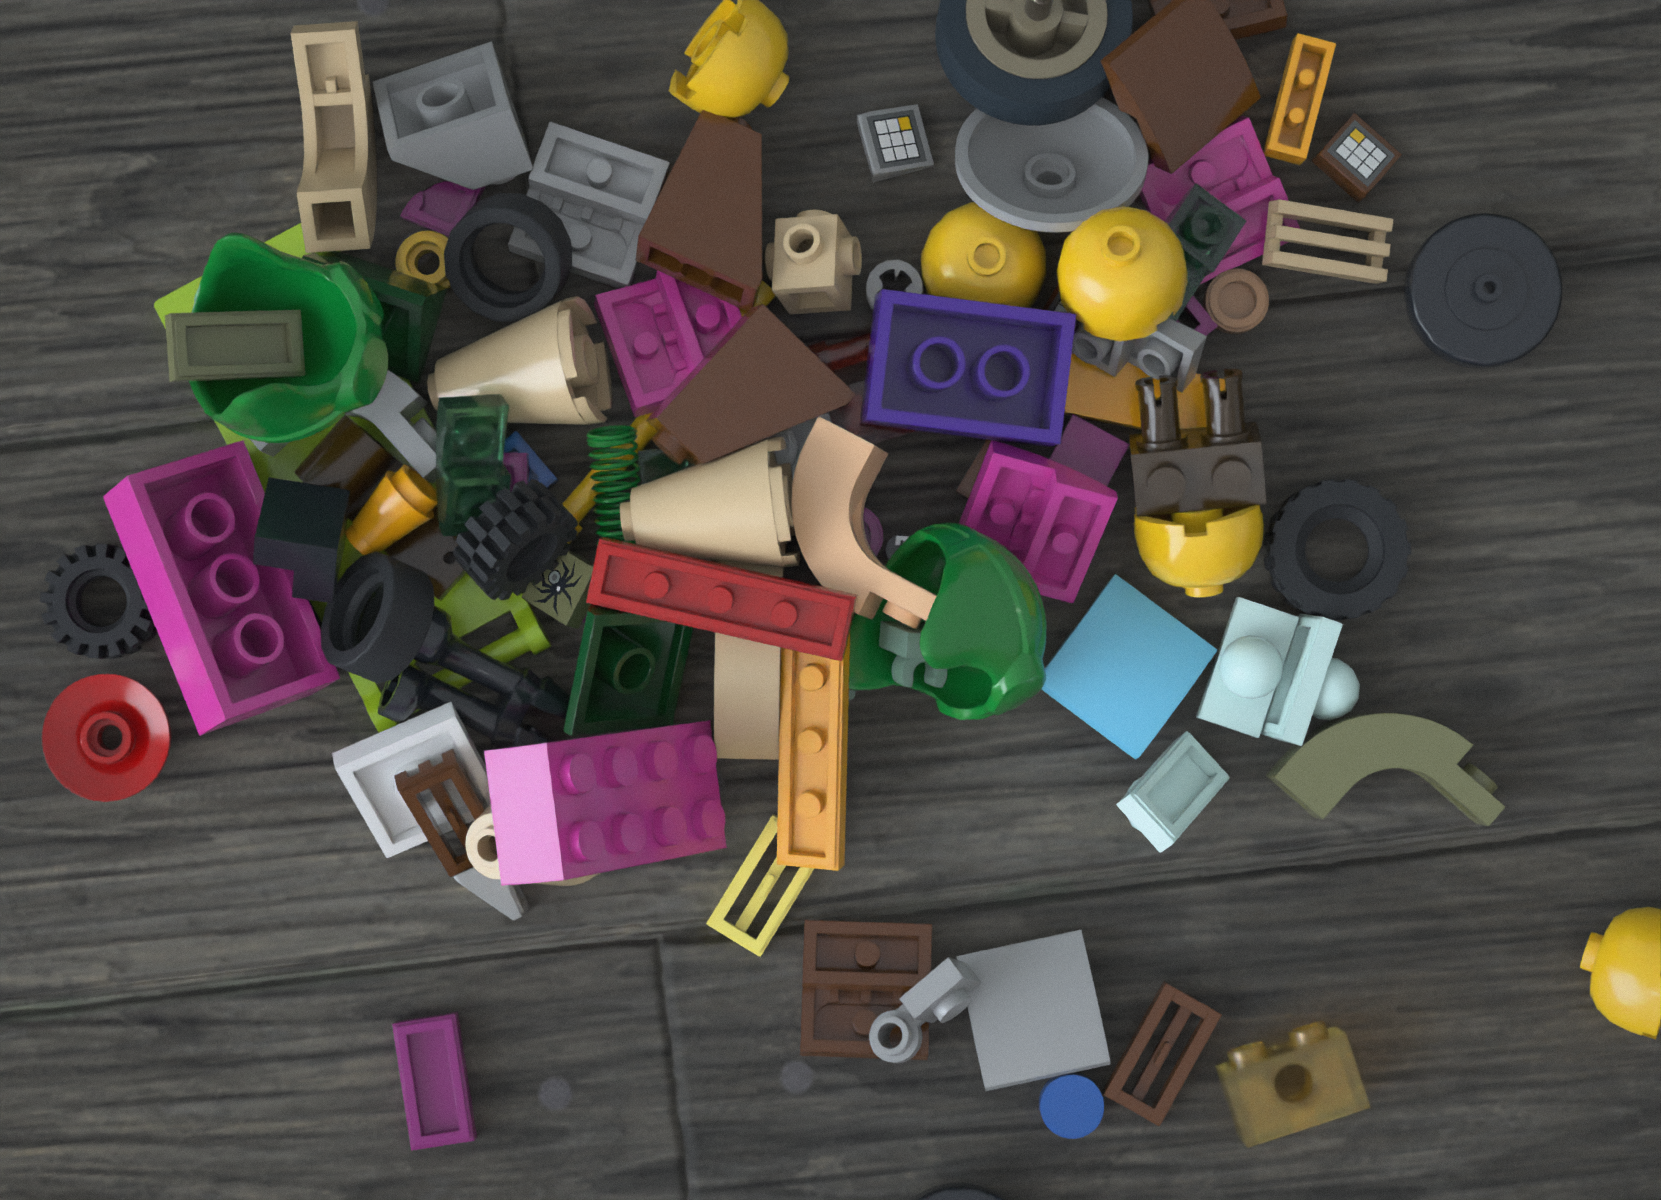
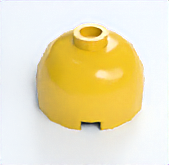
[669,0,789,119]
[921,202,1046,308]
[1057,206,1187,341]
[1133,505,1264,597]
[1580,907,1661,1040]

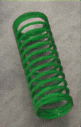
[586,425,641,545]

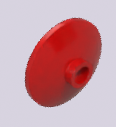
[42,674,171,802]

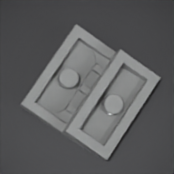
[508,122,670,289]
[956,930,1110,1091]

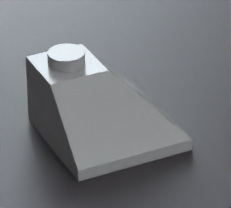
[373,41,534,190]

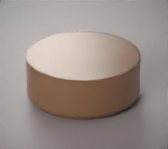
[1203,269,1269,334]

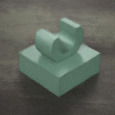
[879,621,947,687]

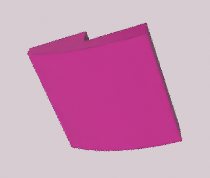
[1139,116,1300,290]
[594,270,742,417]
[959,440,1118,603]

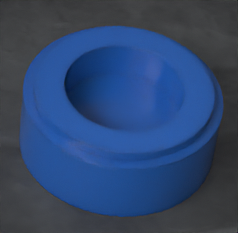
[1039,1072,1104,1139]

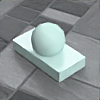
[1196,597,1299,738]
[1260,614,1360,746]
[1116,731,1230,853]

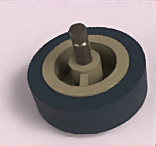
[935,0,1133,126]

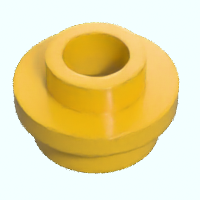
[395,231,451,289]

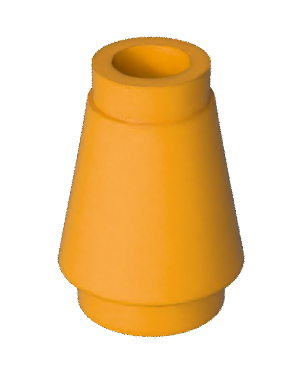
[345,464,441,555]

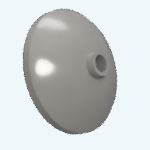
[955,97,1148,233]

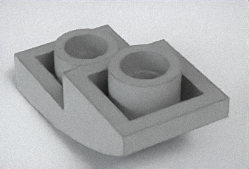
[1069,311,1207,393]

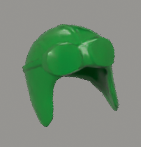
[189,232,388,443]
[849,522,1047,720]

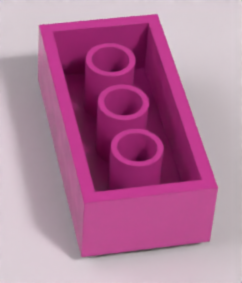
[103,440,340,736]
[484,720,727,886]

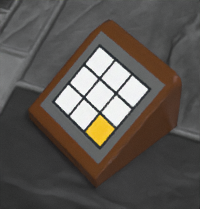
[1312,113,1402,203]

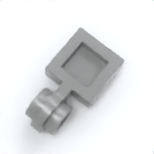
[869,957,981,1063]

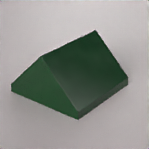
[302,251,447,383]
[564,604,693,736]

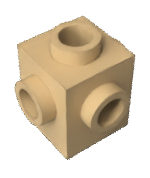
[765,210,862,314]

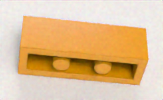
[1263,33,1336,165]

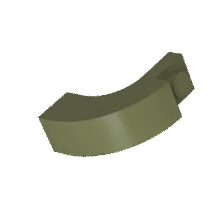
[1266,713,1505,826]

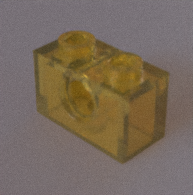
[1215,1021,1371,1148]

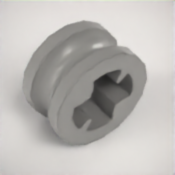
[866,260,923,310]

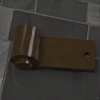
[294,414,469,601]

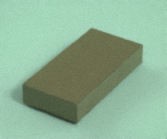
[165,310,305,382]

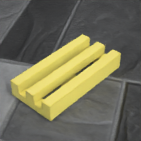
[706,814,814,957]

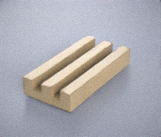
[1262,199,1393,284]

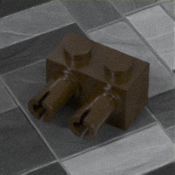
[1129,369,1267,517]

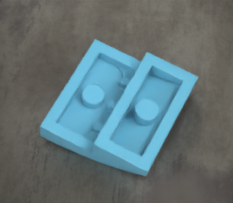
[1041,574,1217,760]

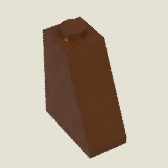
[635,109,762,311]
[646,304,856,465]

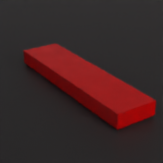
[586,537,858,661]

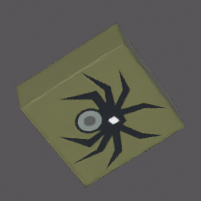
[521,550,594,629]

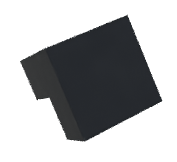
[253,477,350,603]

